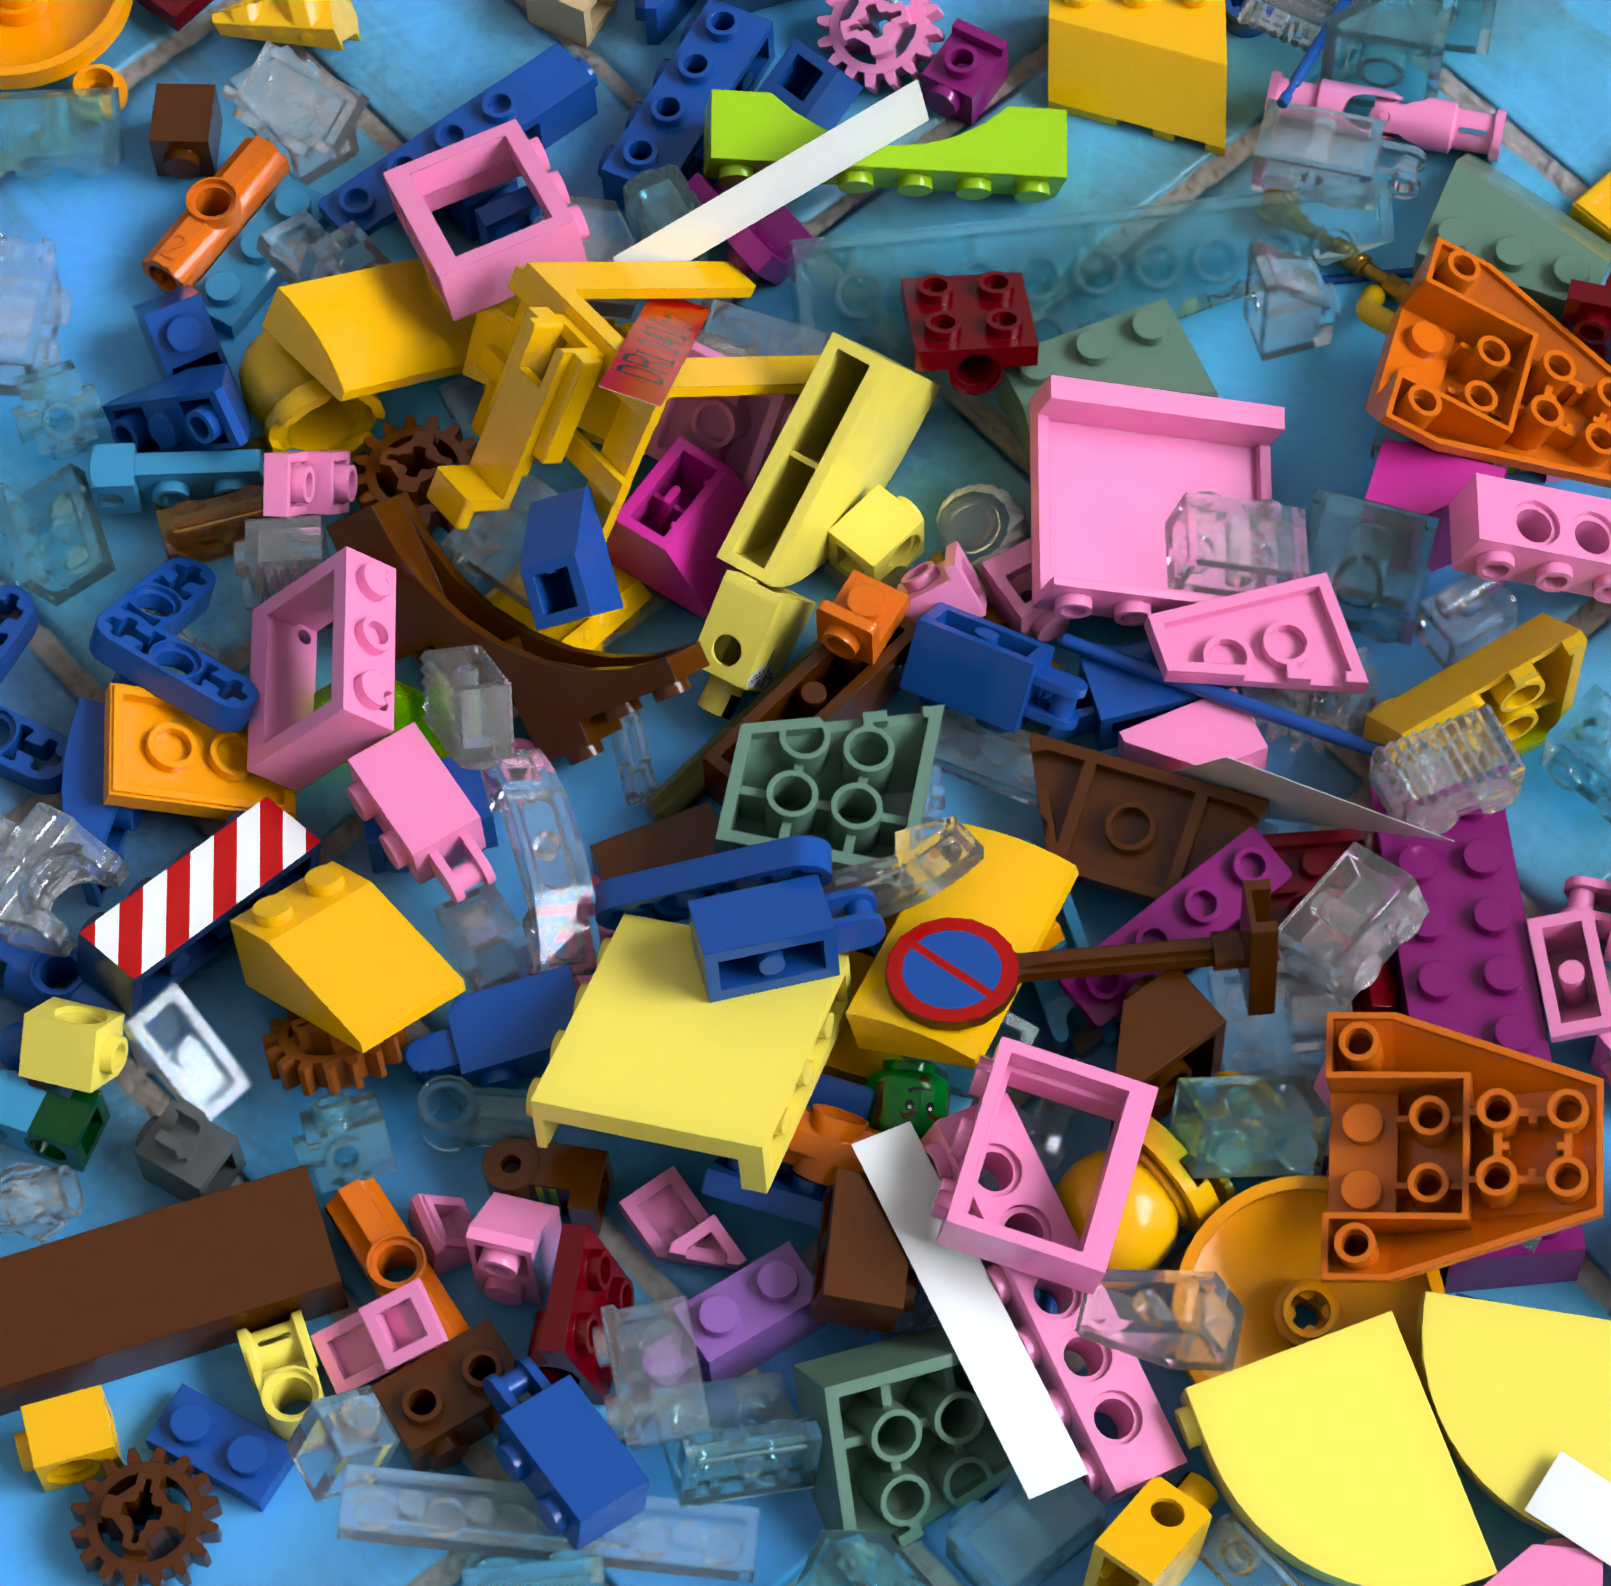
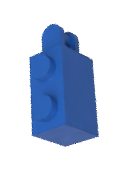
[899,602,1088,733]
[1041,640,1223,751]
[687,873,886,1003]
[482,1354,650,1552]

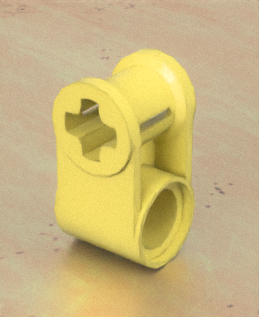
[236,1309,331,1449]

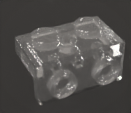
[220,41,370,161]
[592,1296,714,1451]

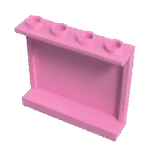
[1029,375,1285,626]

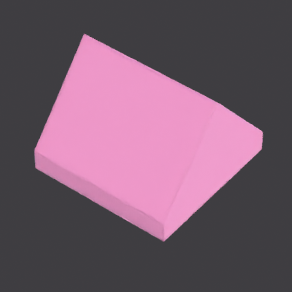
[408,1193,473,1277]

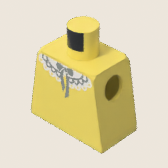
[697,570,817,720]

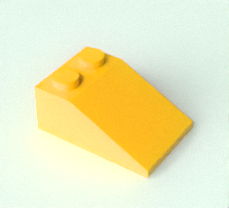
[230,861,466,1053]

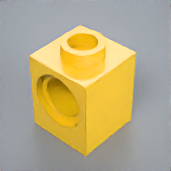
[14,1384,124,1493]

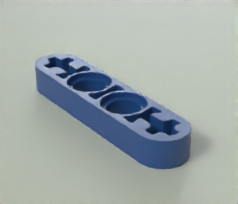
[595,835,832,931]

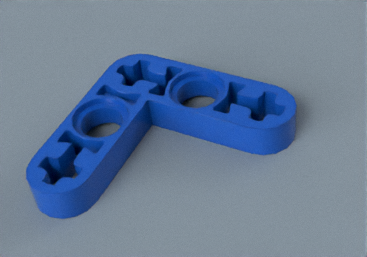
[89,557,258,732]
[0,585,68,795]

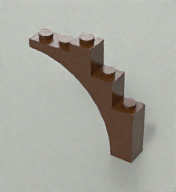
[326,491,710,766]

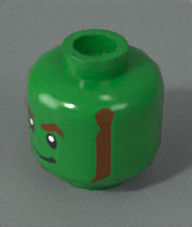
[864,1059,951,1140]

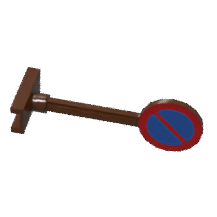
[885,879,1279,1031]

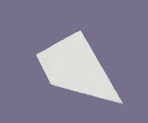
[1172,757,1455,842]

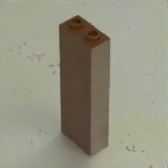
[0,1164,349,1416]

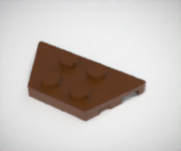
[1029,732,1270,904]

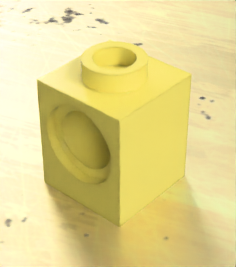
[828,484,925,581]
[18,997,128,1093]

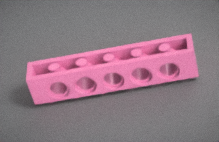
[1449,473,1611,603]
[920,1092,1188,1509]

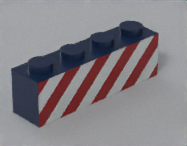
[76,797,322,1019]

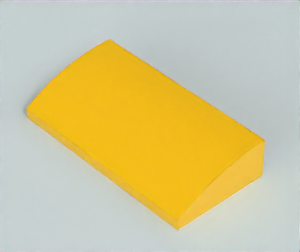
[261,258,477,402]
[845,821,1079,1069]

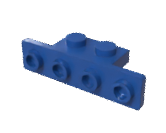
[318,79,540,245]

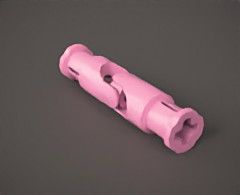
[1263,70,1507,163]

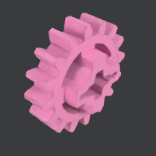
[816,0,945,94]

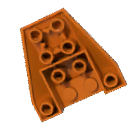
[1364,236,1611,488]
[1320,1012,1604,1284]

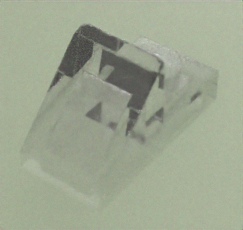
[122,982,254,1121]

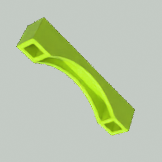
[703,89,1067,203]

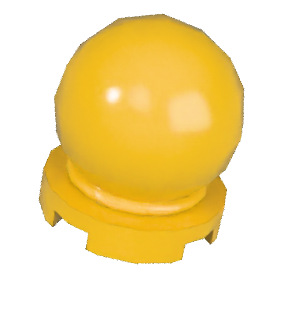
[238,329,386,461]
[1053,1117,1221,1282]

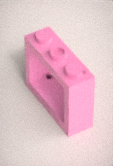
[382,118,591,322]
[247,546,396,792]
[930,1036,1159,1295]

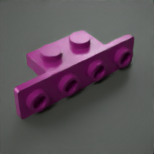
[1057,827,1292,1029]

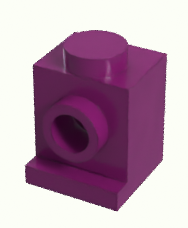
[921,18,1008,126]

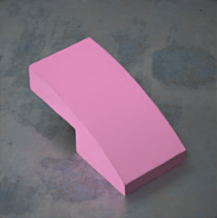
[310,1279,449,1397]

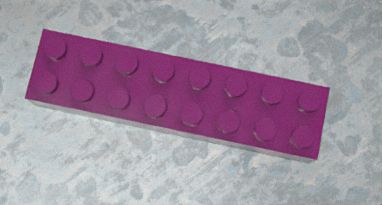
[1366,773,1586,1293]

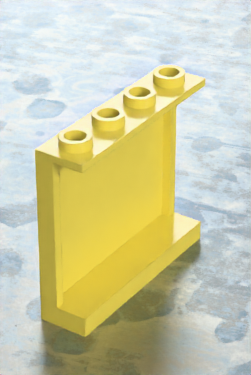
[526,913,853,1194]

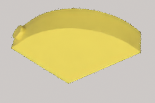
[716,332,942,588]
[1416,1291,1611,1538]
[1174,1310,1498,1586]

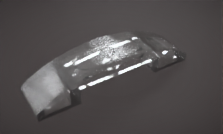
[476,748,600,976]
[823,816,984,918]

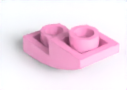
[263,450,358,517]

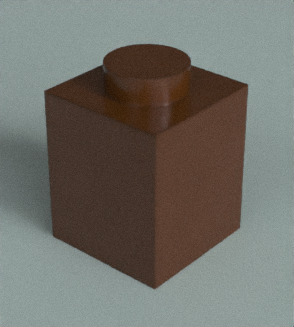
[149,83,223,179]

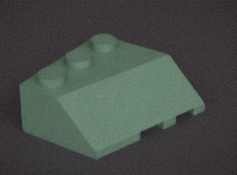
[1412,152,1611,324]
[997,297,1218,462]
[714,704,945,910]
[793,1325,1016,1582]

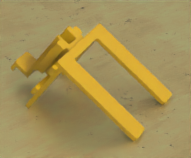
[427,261,821,542]

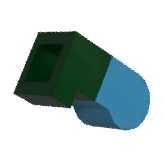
[0,1069,110,1172]

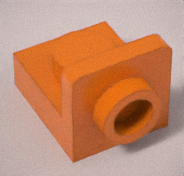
[816,570,910,666]

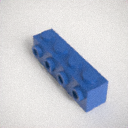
[598,0,775,228]

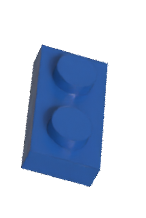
[145,1383,300,1512]

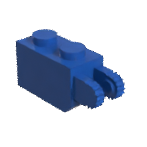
[404,964,581,1094]

